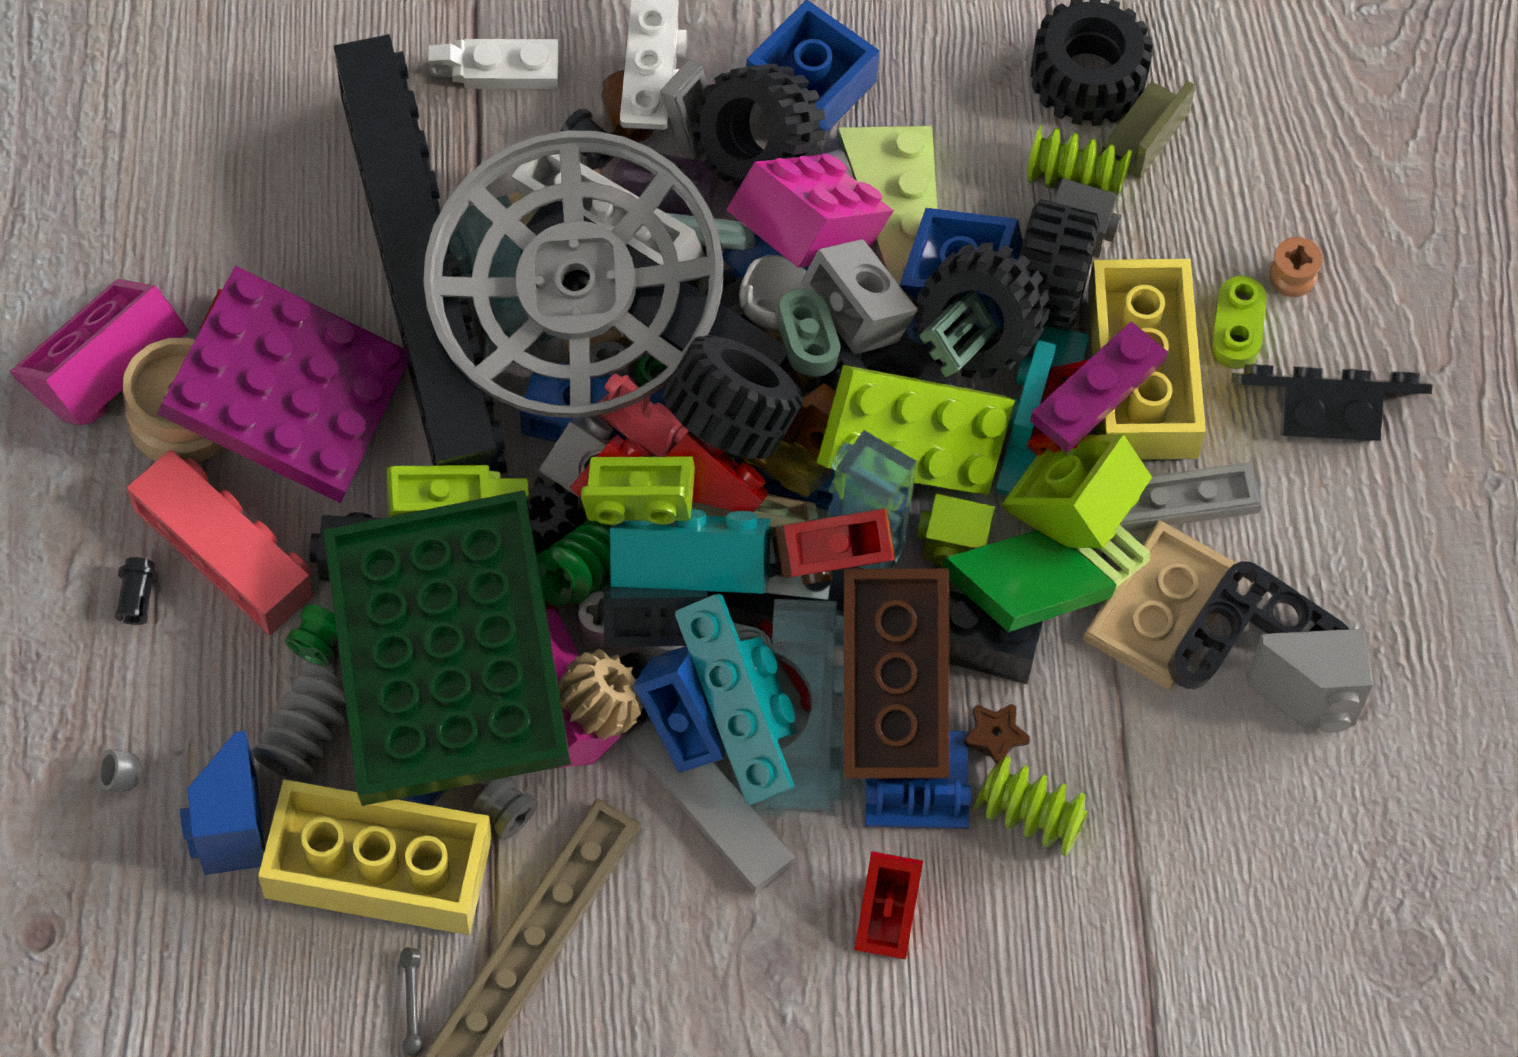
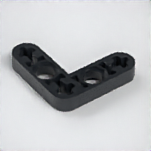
[1168,561,1349,689]

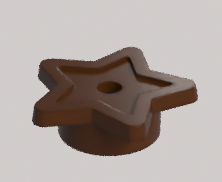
[964,704,1030,765]

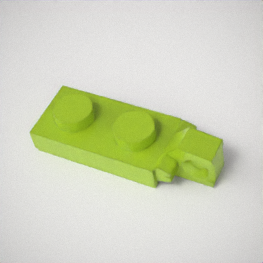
[386,465,529,517]

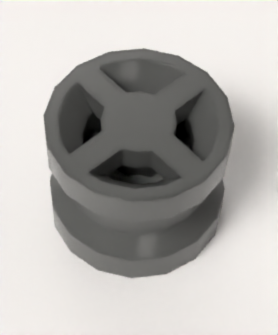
[472,777,538,840]

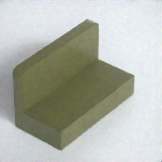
[1101,80,1196,179]

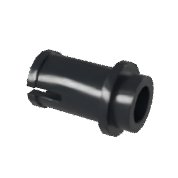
[115,557,159,625]

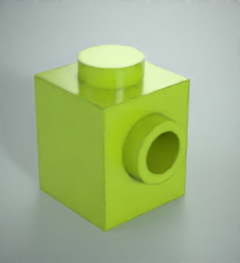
[916,494,995,568]

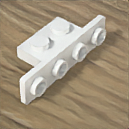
[620,0,687,130]

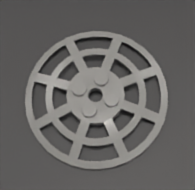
[423,130,724,418]

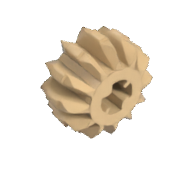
[558,649,644,741]

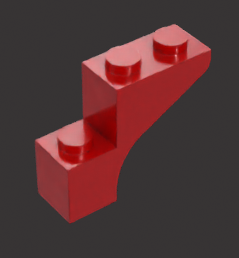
[569,431,769,512]

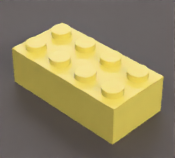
[1087,259,1206,460]
[258,779,492,935]

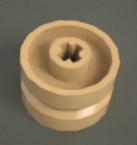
[123,338,224,463]

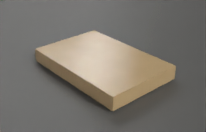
[1083,520,1240,690]

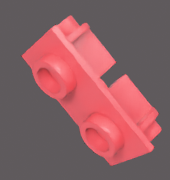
[598,373,689,457]

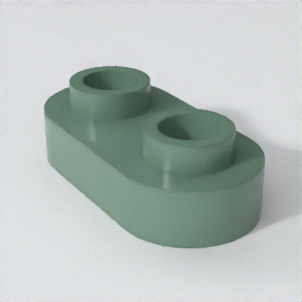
[776,289,840,377]

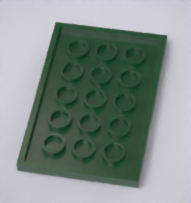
[324,490,572,806]

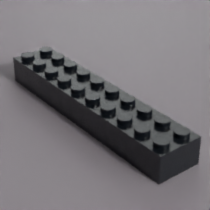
[333,34,507,474]

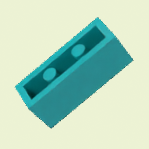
[610,509,771,594]

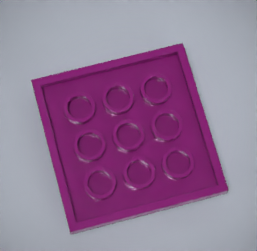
[157,265,408,503]

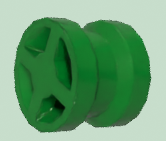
[285,604,338,667]

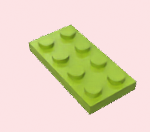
[817,365,1015,495]

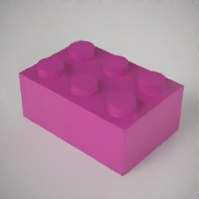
[726,154,894,268]

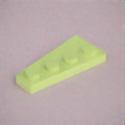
[838,126,938,300]

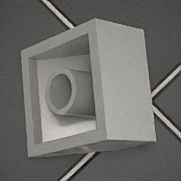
[1247,629,1373,733]

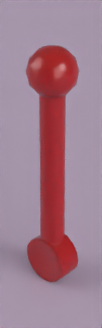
[757,619,820,712]

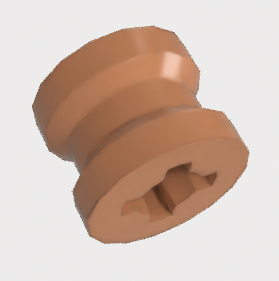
[1269,237,1322,297]

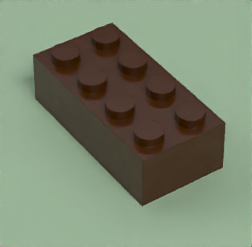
[844,568,950,779]

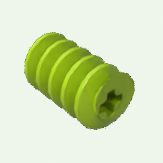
[1027,123,1133,196]
[972,756,1089,857]

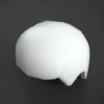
[739,254,807,331]

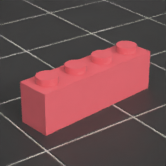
[126,449,314,636]

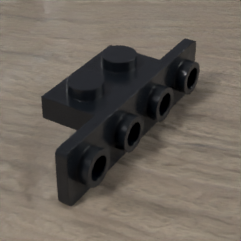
[1231,364,1433,441]

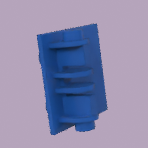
[865,731,971,829]

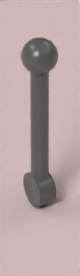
[400,947,423,1056]

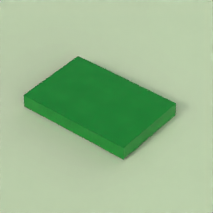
[942,530,1117,632]

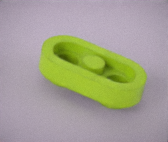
[1211,276,1267,369]

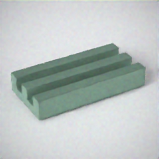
[919,290,998,377]

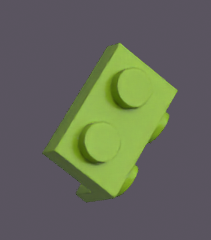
[581,457,695,525]

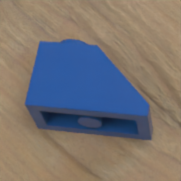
[633,646,726,773]

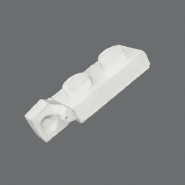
[428,39,558,89]

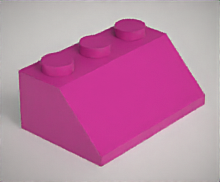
[9,279,189,426]

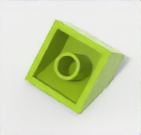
[1001,434,1152,548]

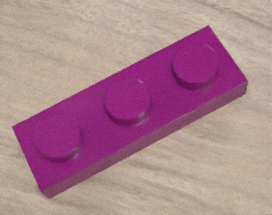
[1030,321,1168,453]

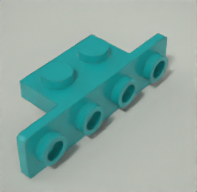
[995,325,1089,496]
[675,594,798,805]

